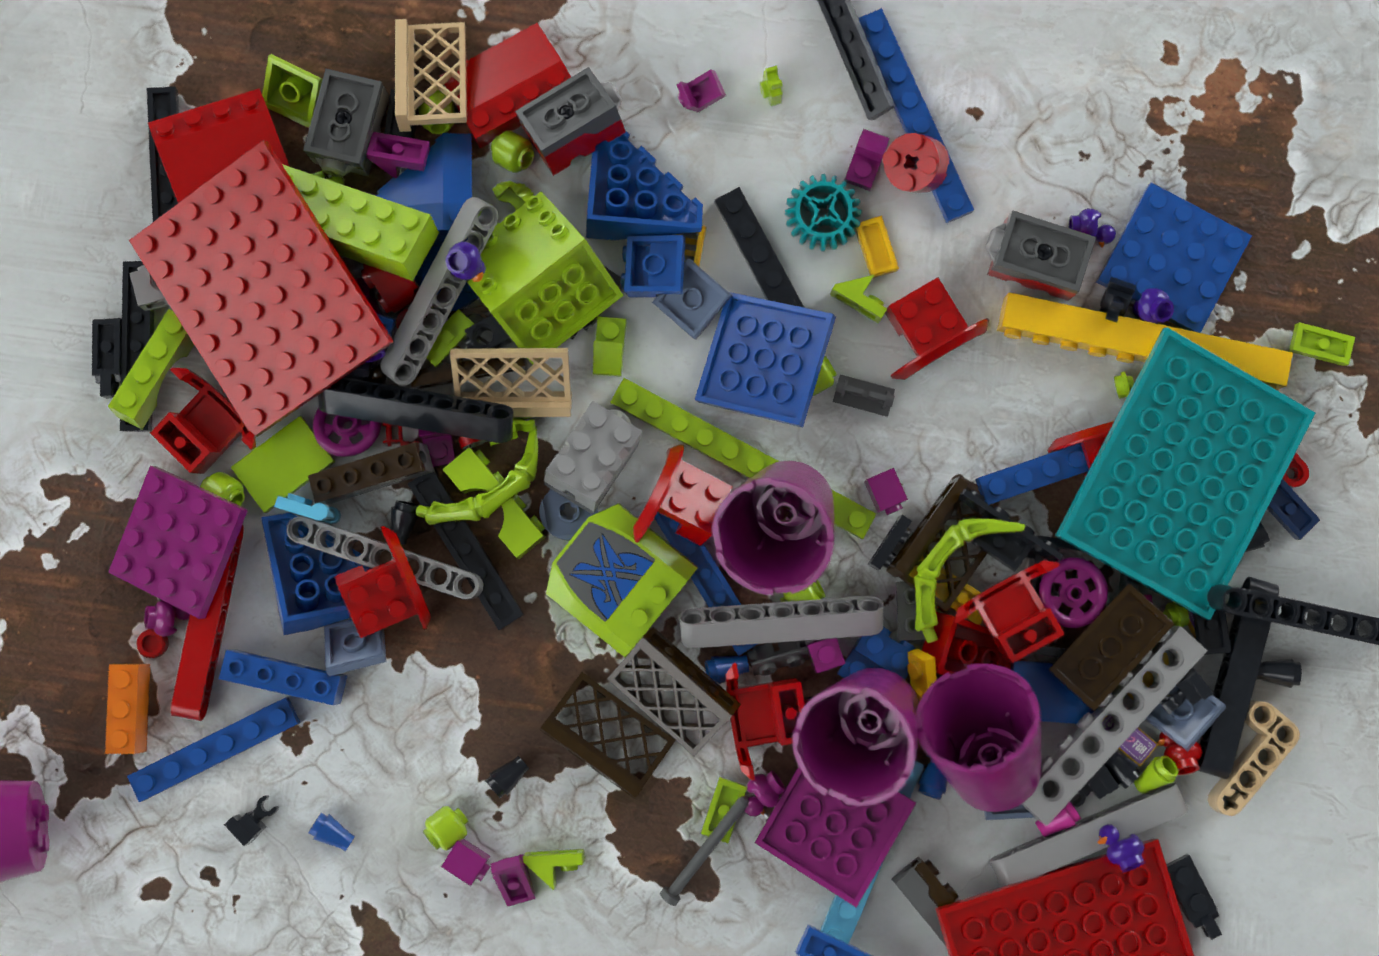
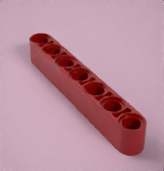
[171,524,244,721]

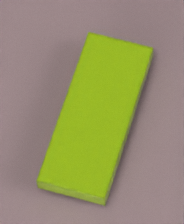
[426,309,474,367]

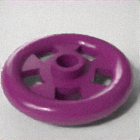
[313,407,381,457]
[1039,557,1108,628]

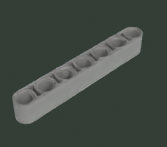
[381,197,499,386]
[286,516,484,599]
[679,596,883,648]
[990,782,1188,887]

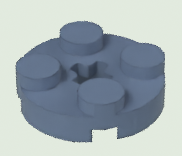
[539,489,598,541]

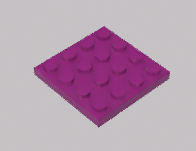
[108,466,248,619]
[754,767,917,907]

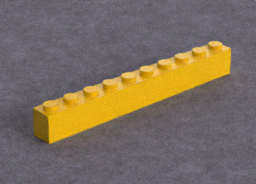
[997,292,1293,390]

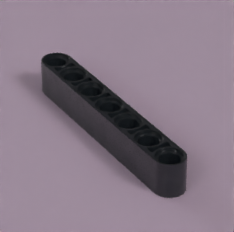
[318,377,513,443]
[1198,576,1279,779]
[1207,584,1379,645]

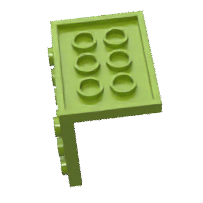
[467,191,624,365]

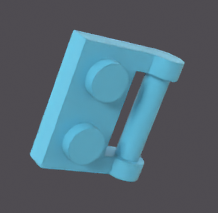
[274,493,341,524]

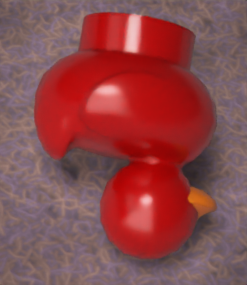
[1156,732,1202,775]

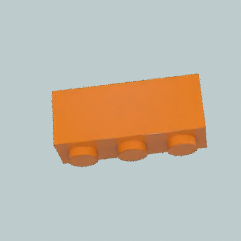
[105,664,150,754]

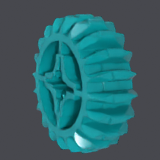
[785,174,862,252]

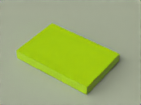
[231,416,336,513]

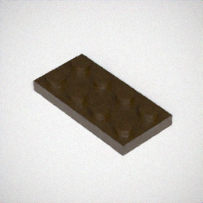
[1048,583,1175,711]

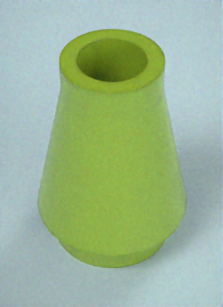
[1134,756,1178,794]

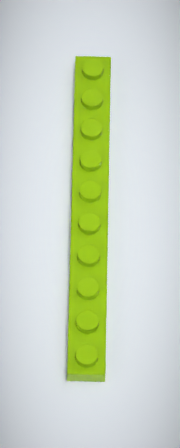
[610,378,876,539]

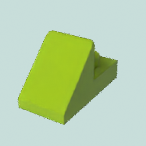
[830,275,887,324]
[593,316,627,377]
[523,849,585,890]

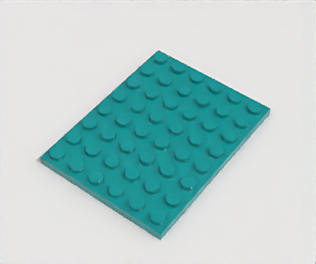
[1055,327,1316,620]

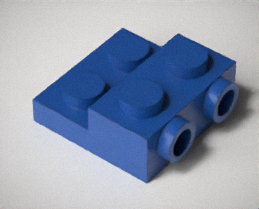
[621,235,685,298]
[837,626,916,679]

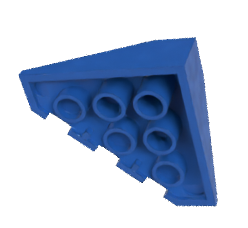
[586,131,703,241]
[376,133,472,242]
[261,512,372,635]

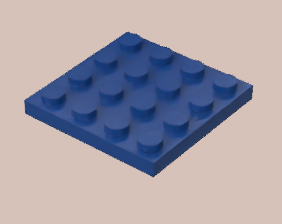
[1096,182,1252,333]
[695,292,836,428]

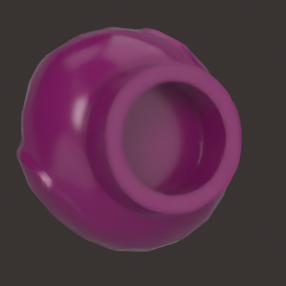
[144,600,190,636]
[744,771,786,817]

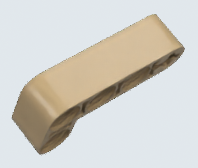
[1208,700,1300,816]

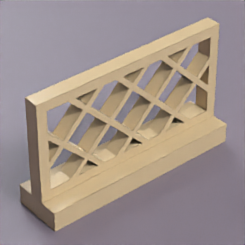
[395,19,467,132]
[450,348,572,417]

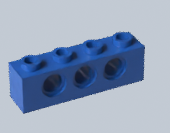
[219,650,348,705]

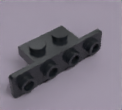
[958,489,1064,572]

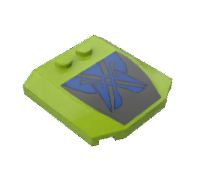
[546,503,698,657]

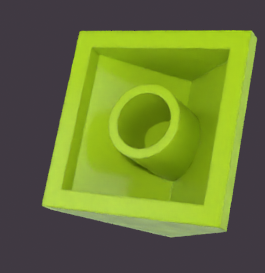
[262,54,323,128]

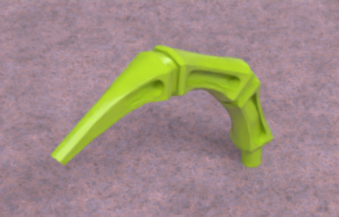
[416,426,538,525]
[914,519,1025,643]

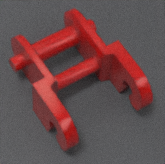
[381,423,420,447]

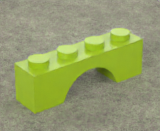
[108,309,194,429]
[443,447,546,559]

